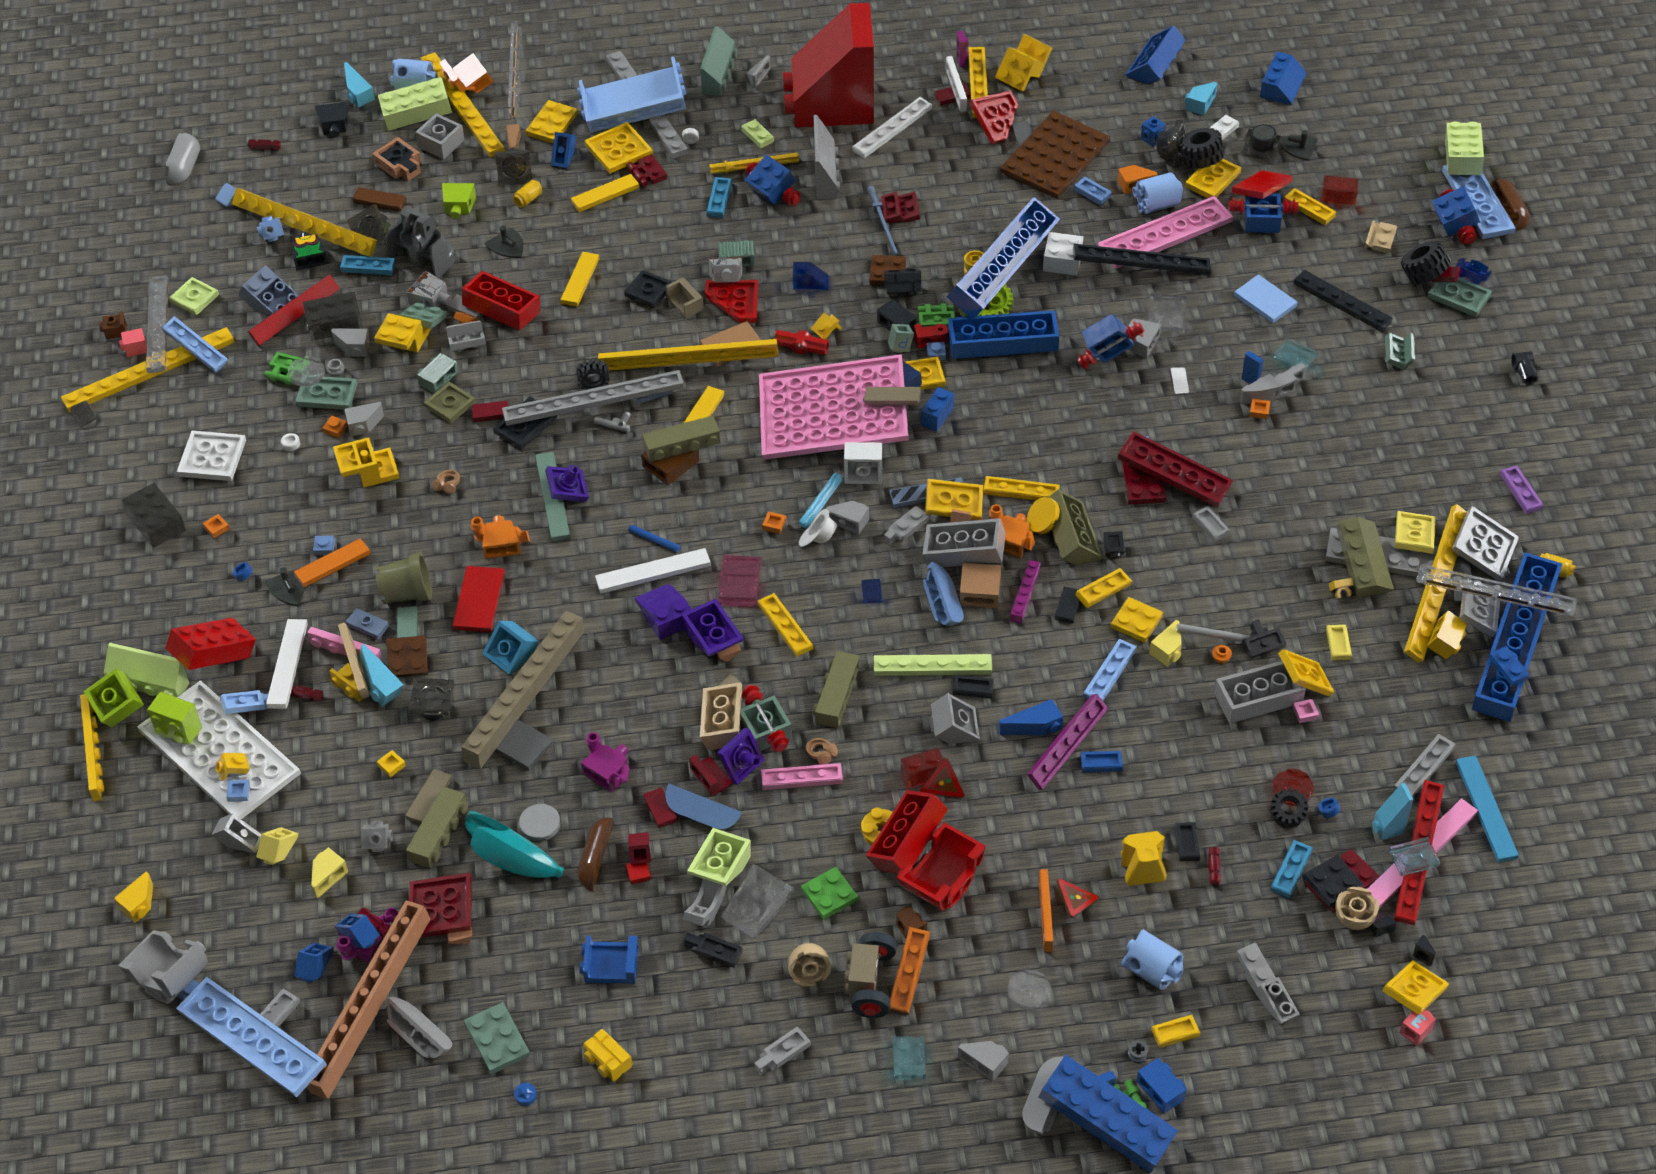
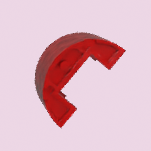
[896,822,986,911]

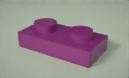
[956,31,969,67]

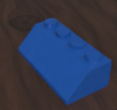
[1125,25,1185,84]

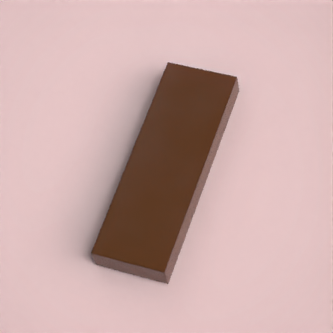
[352,187,407,212]

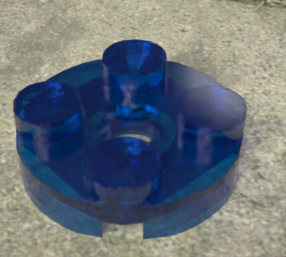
[1456,258,1492,284]

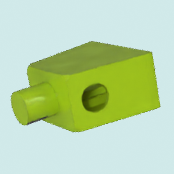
[442,183,476,219]

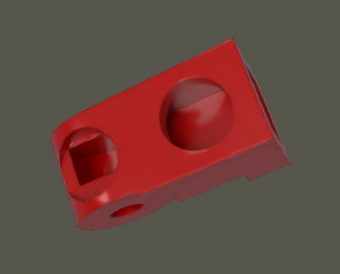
[913,324,948,349]

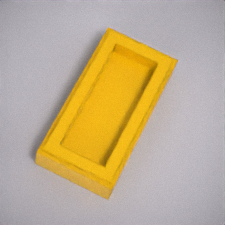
[1151,1015,1200,1048]

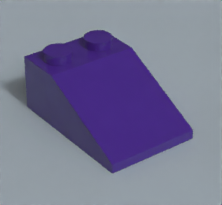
[634,584,691,640]
[682,599,744,657]

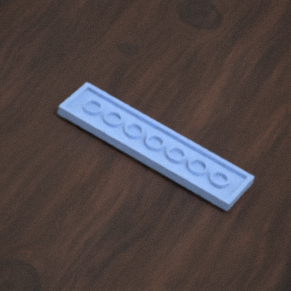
[176,977,327,1097]

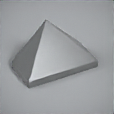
[746,55,771,88]

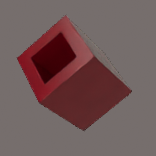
[628,832,651,864]

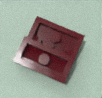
[881,191,921,223]

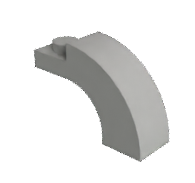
[683,879,727,926]

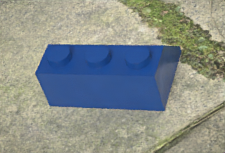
[1260,52,1307,105]

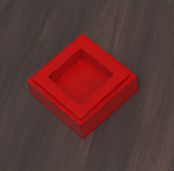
[626,863,651,885]

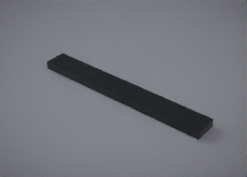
[1073,243,1211,275]

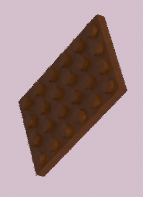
[1000,110,1110,199]

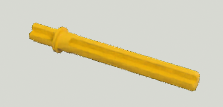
[709,153,799,174]

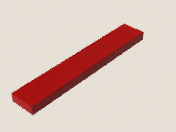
[248,274,340,346]

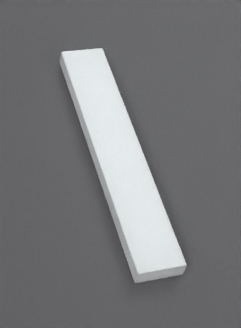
[852,97,932,158]
[595,548,711,594]
[266,619,308,709]

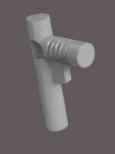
[594,412,631,433]

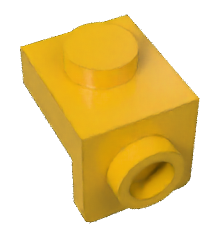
[810,313,842,339]
[215,753,250,781]

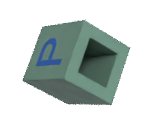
[888,324,914,353]

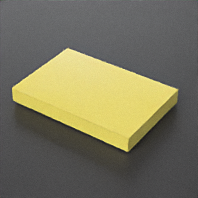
[1394,511,1435,554]

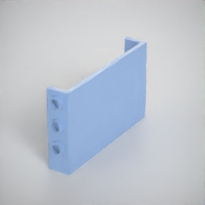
[577,56,686,133]

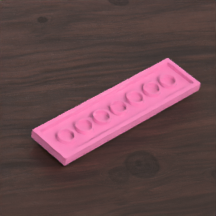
[1098,196,1233,269]

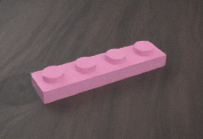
[307,627,383,662]

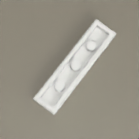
[946,56,967,112]

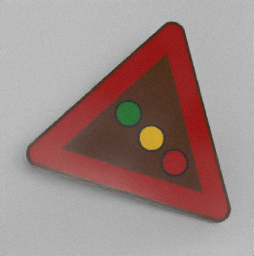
[921,758,965,798]
[1056,878,1099,918]

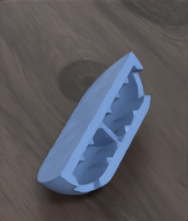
[923,562,964,626]
[666,783,742,829]

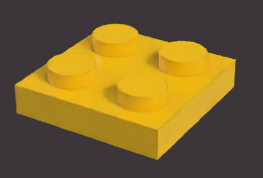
[1111,597,1163,643]

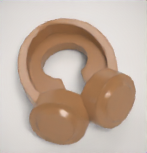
[433,470,460,494]
[806,738,838,765]

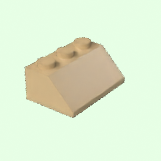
[700,682,742,750]

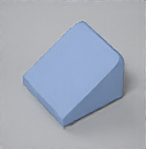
[215,183,236,208]

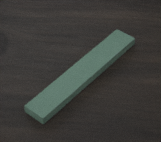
[535,452,570,542]

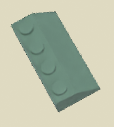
[700,26,737,96]

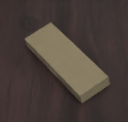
[864,387,921,405]
[405,769,452,824]

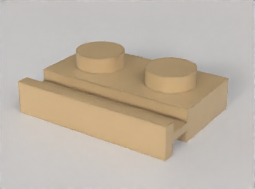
[1365,220,1397,254]

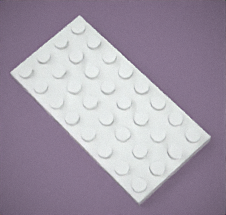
[137,680,301,819]

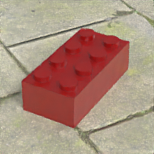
[461,271,540,331]
[165,618,256,670]
[865,790,948,874]

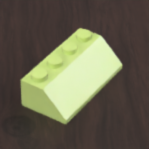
[104,643,189,697]

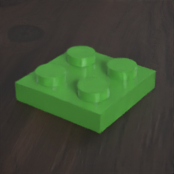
[801,867,858,920]

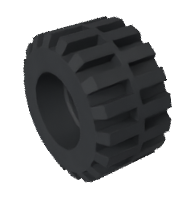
[1180,128,1225,168]
[1400,241,1450,284]

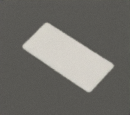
[1171,367,1189,394]

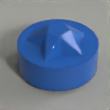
[233,562,253,581]
[1318,798,1340,818]
[514,1083,537,1106]

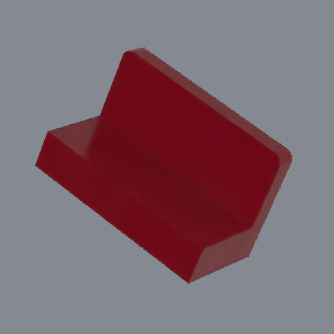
[689,755,732,797]

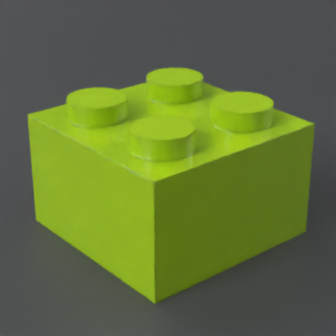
[83,668,144,728]
[147,692,202,745]

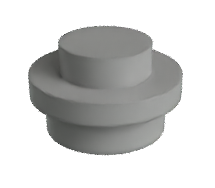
[327,359,345,376]

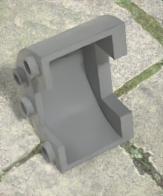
[118,930,208,1003]

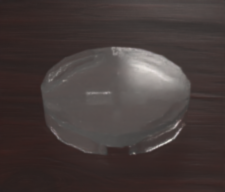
[288,356,325,387]
[1008,969,1051,1010]

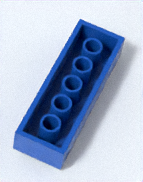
[948,310,1059,359]
[1038,1054,1178,1173]

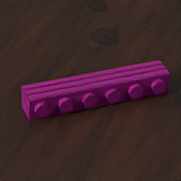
[1010,560,1041,624]

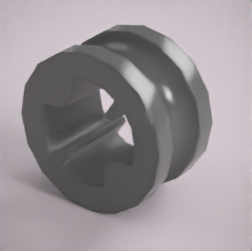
[1128,1040,1148,1063]

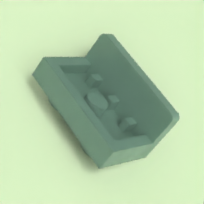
[1385,332,1415,370]

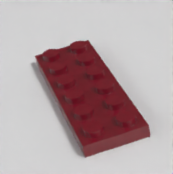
[1117,431,1233,508]

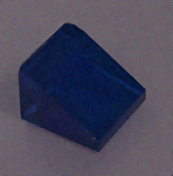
[861,578,883,604]

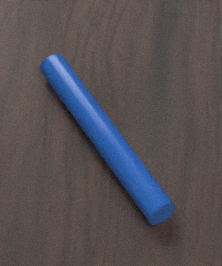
[628,525,680,552]

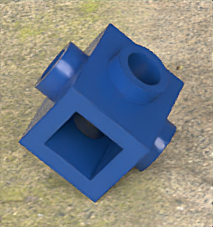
[1141,116,1166,147]

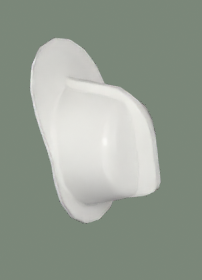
[799,509,837,547]

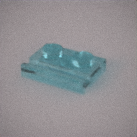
[1273,338,1318,372]
[1388,837,1440,876]
[892,1036,926,1080]

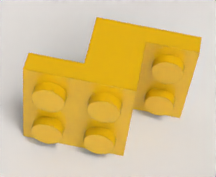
[995,34,1052,91]
[374,313,431,353]
[333,437,399,488]

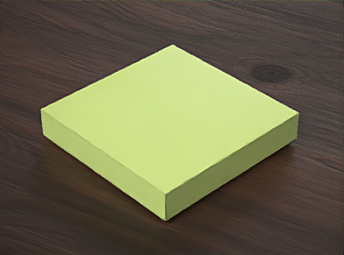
[169,277,219,315]

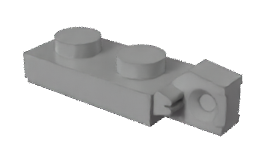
[884,506,929,546]
[754,1027,811,1075]

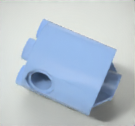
[390,58,438,90]
[1132,172,1183,214]
[1121,929,1184,990]

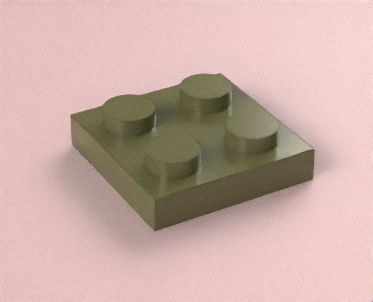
[424,382,476,423]

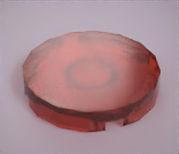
[1273,768,1314,806]

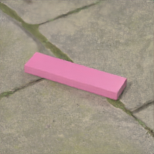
[761,763,843,790]

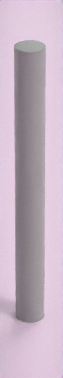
[1176,624,1251,642]

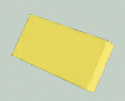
[1326,625,1352,660]

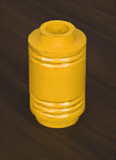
[512,180,542,208]
[1540,553,1575,579]

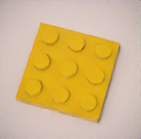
[584,122,653,174]

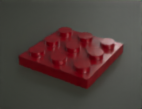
[409,873,472,938]

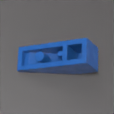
[998,699,1063,735]

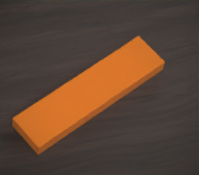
[294,538,371,587]
[1039,869,1053,952]
[890,927,930,1014]

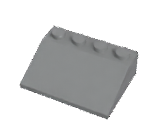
[814,115,840,199]

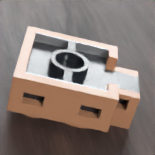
[372,137,421,181]

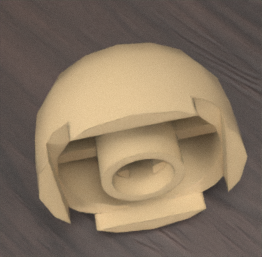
[1335,887,1379,930]
[788,943,831,986]

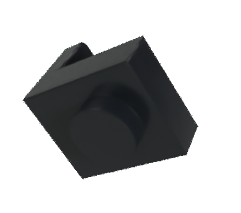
[1103,531,1126,558]

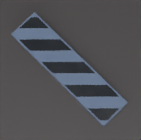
[889,477,963,508]

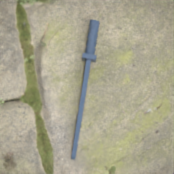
[867,186,898,255]

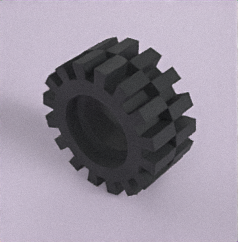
[576,358,610,390]
[1270,788,1309,828]

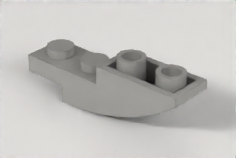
[1240,362,1306,404]
[1235,942,1300,1024]

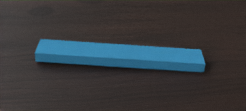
[1456,756,1519,863]

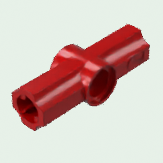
[774,330,829,355]

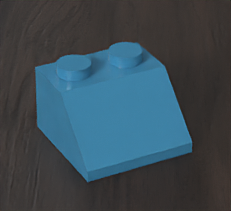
[482,621,540,674]

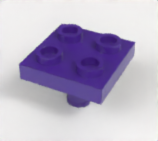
[545,465,589,502]
[717,728,765,785]

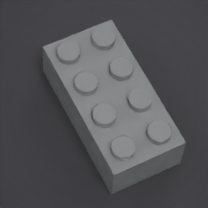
[922,518,1006,567]
[1214,661,1306,724]

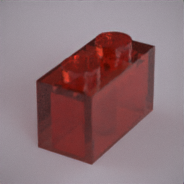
[1321,175,1358,205]
[901,748,944,788]

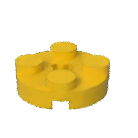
[861,807,892,846]

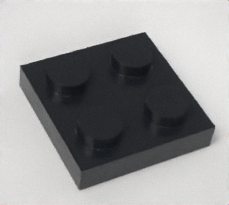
[624,270,672,308]
[1304,855,1364,908]

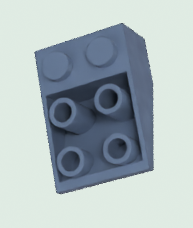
[239,265,299,316]

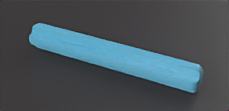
[799,473,842,529]

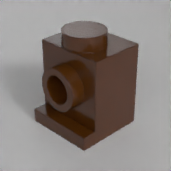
[99,311,127,339]
[896,906,927,938]

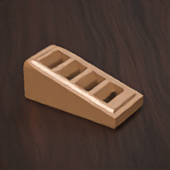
[506,124,521,149]

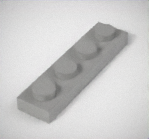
[1393,734,1456,797]

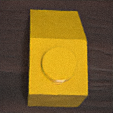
[114,872,153,923]

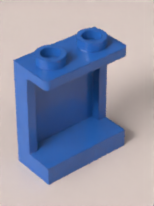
[580,936,639,984]

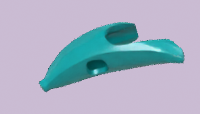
[465,811,564,879]

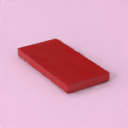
[1232,170,1293,199]
[453,566,505,632]

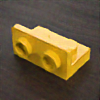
[329,663,363,702]

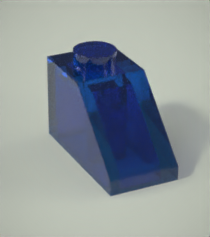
[793,262,829,290]

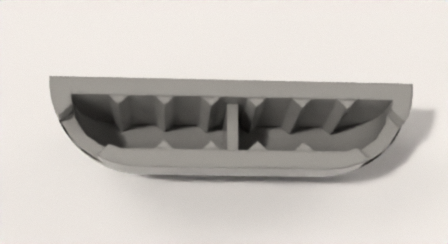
[165,133,200,184]
[385,997,452,1058]
[1022,1057,1063,1135]

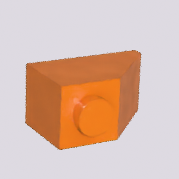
[1117,165,1158,194]

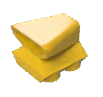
[1121,831,1167,886]

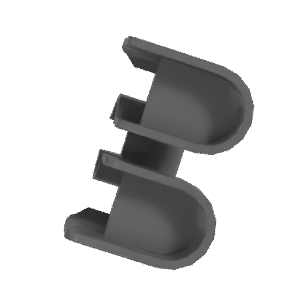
[385,207,456,278]

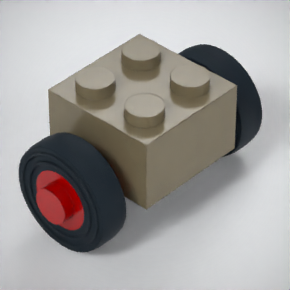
[845,932,897,1018]

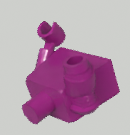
[581,732,629,792]
[336,907,399,965]

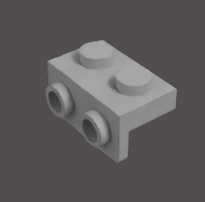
[446,320,486,351]

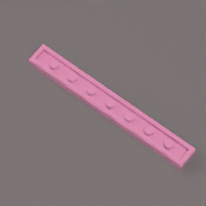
[1367,798,1478,909]

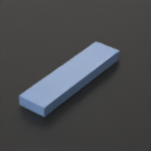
[162,316,228,373]
[1083,639,1137,701]

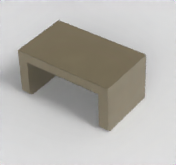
[666,277,704,318]

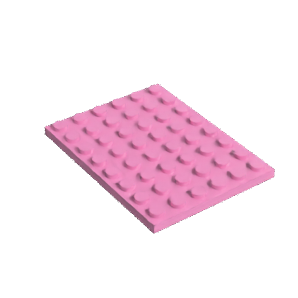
[759,354,909,460]

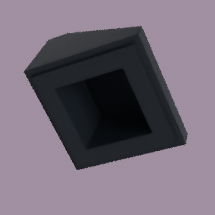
[1370,912,1396,937]
[1413,935,1436,966]

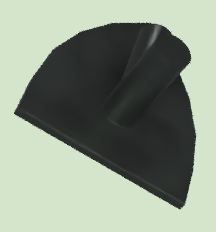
[1278,130,1319,161]
[484,225,524,258]
[265,567,306,606]

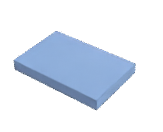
[1234,274,1298,323]

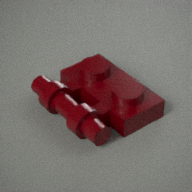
[626,154,668,187]

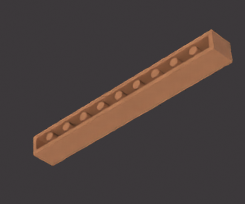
[306,900,430,1099]

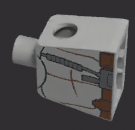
[709,257,742,282]
[407,271,452,307]

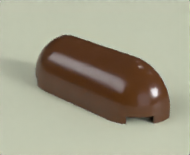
[1490,178,1530,231]
[577,817,614,891]

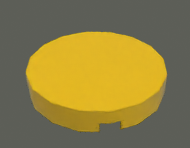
[1027,497,1060,534]

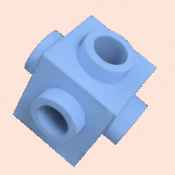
[257,216,284,242]

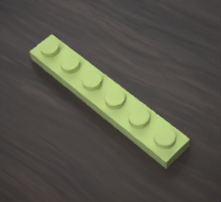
[874,654,992,676]

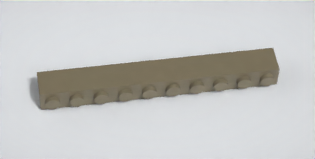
[461,611,584,769]

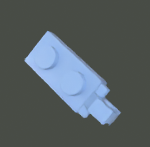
[220,690,268,714]

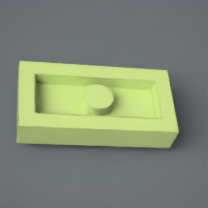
[741,119,774,149]

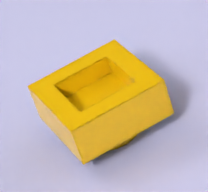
[377,750,406,778]

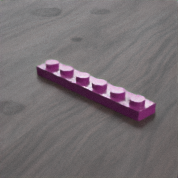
[1027,694,1108,789]

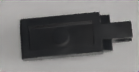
[684,932,743,968]

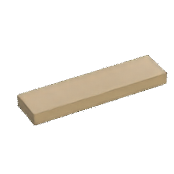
[338,623,370,699]

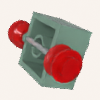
[740,685,792,752]

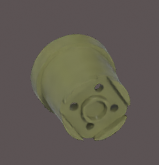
[375,552,432,604]

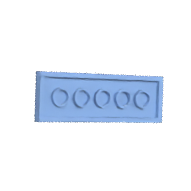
[1442,165,1515,239]

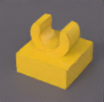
[1329,578,1354,599]

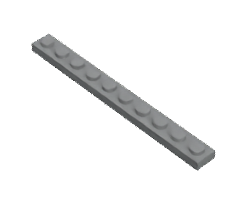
[606,51,688,159]
[502,370,684,426]

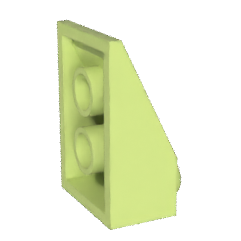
[687,828,751,886]

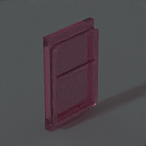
[718,555,762,607]

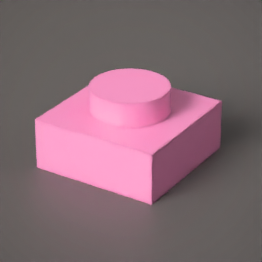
[1292,699,1319,723]

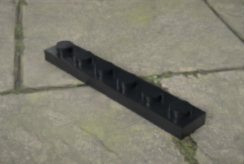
[1294,270,1393,332]

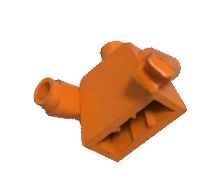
[989,504,1035,558]
[470,515,530,559]

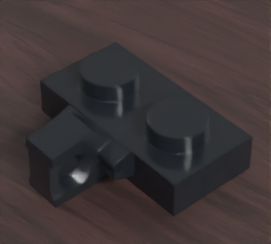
[1242,619,1287,659]

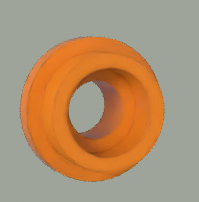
[1212,645,1232,664]

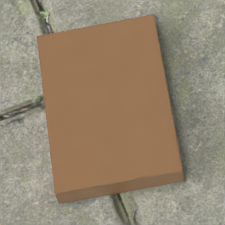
[700,321,761,367]

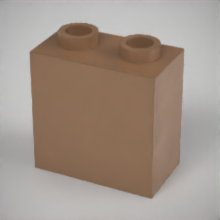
[960,563,1001,608]

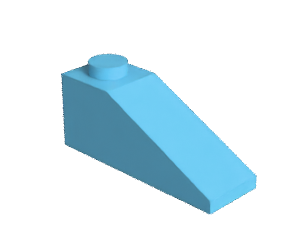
[344,62,375,108]
[358,644,403,707]
[1372,783,1413,840]

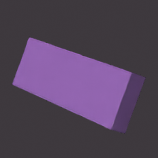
[1499,466,1544,514]

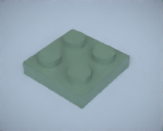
[399,303,447,329]

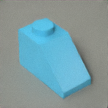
[1184,82,1218,115]

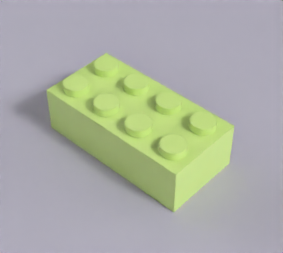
[378,77,452,131]
[1445,121,1484,175]

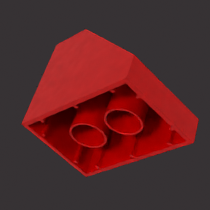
[783,3,874,127]

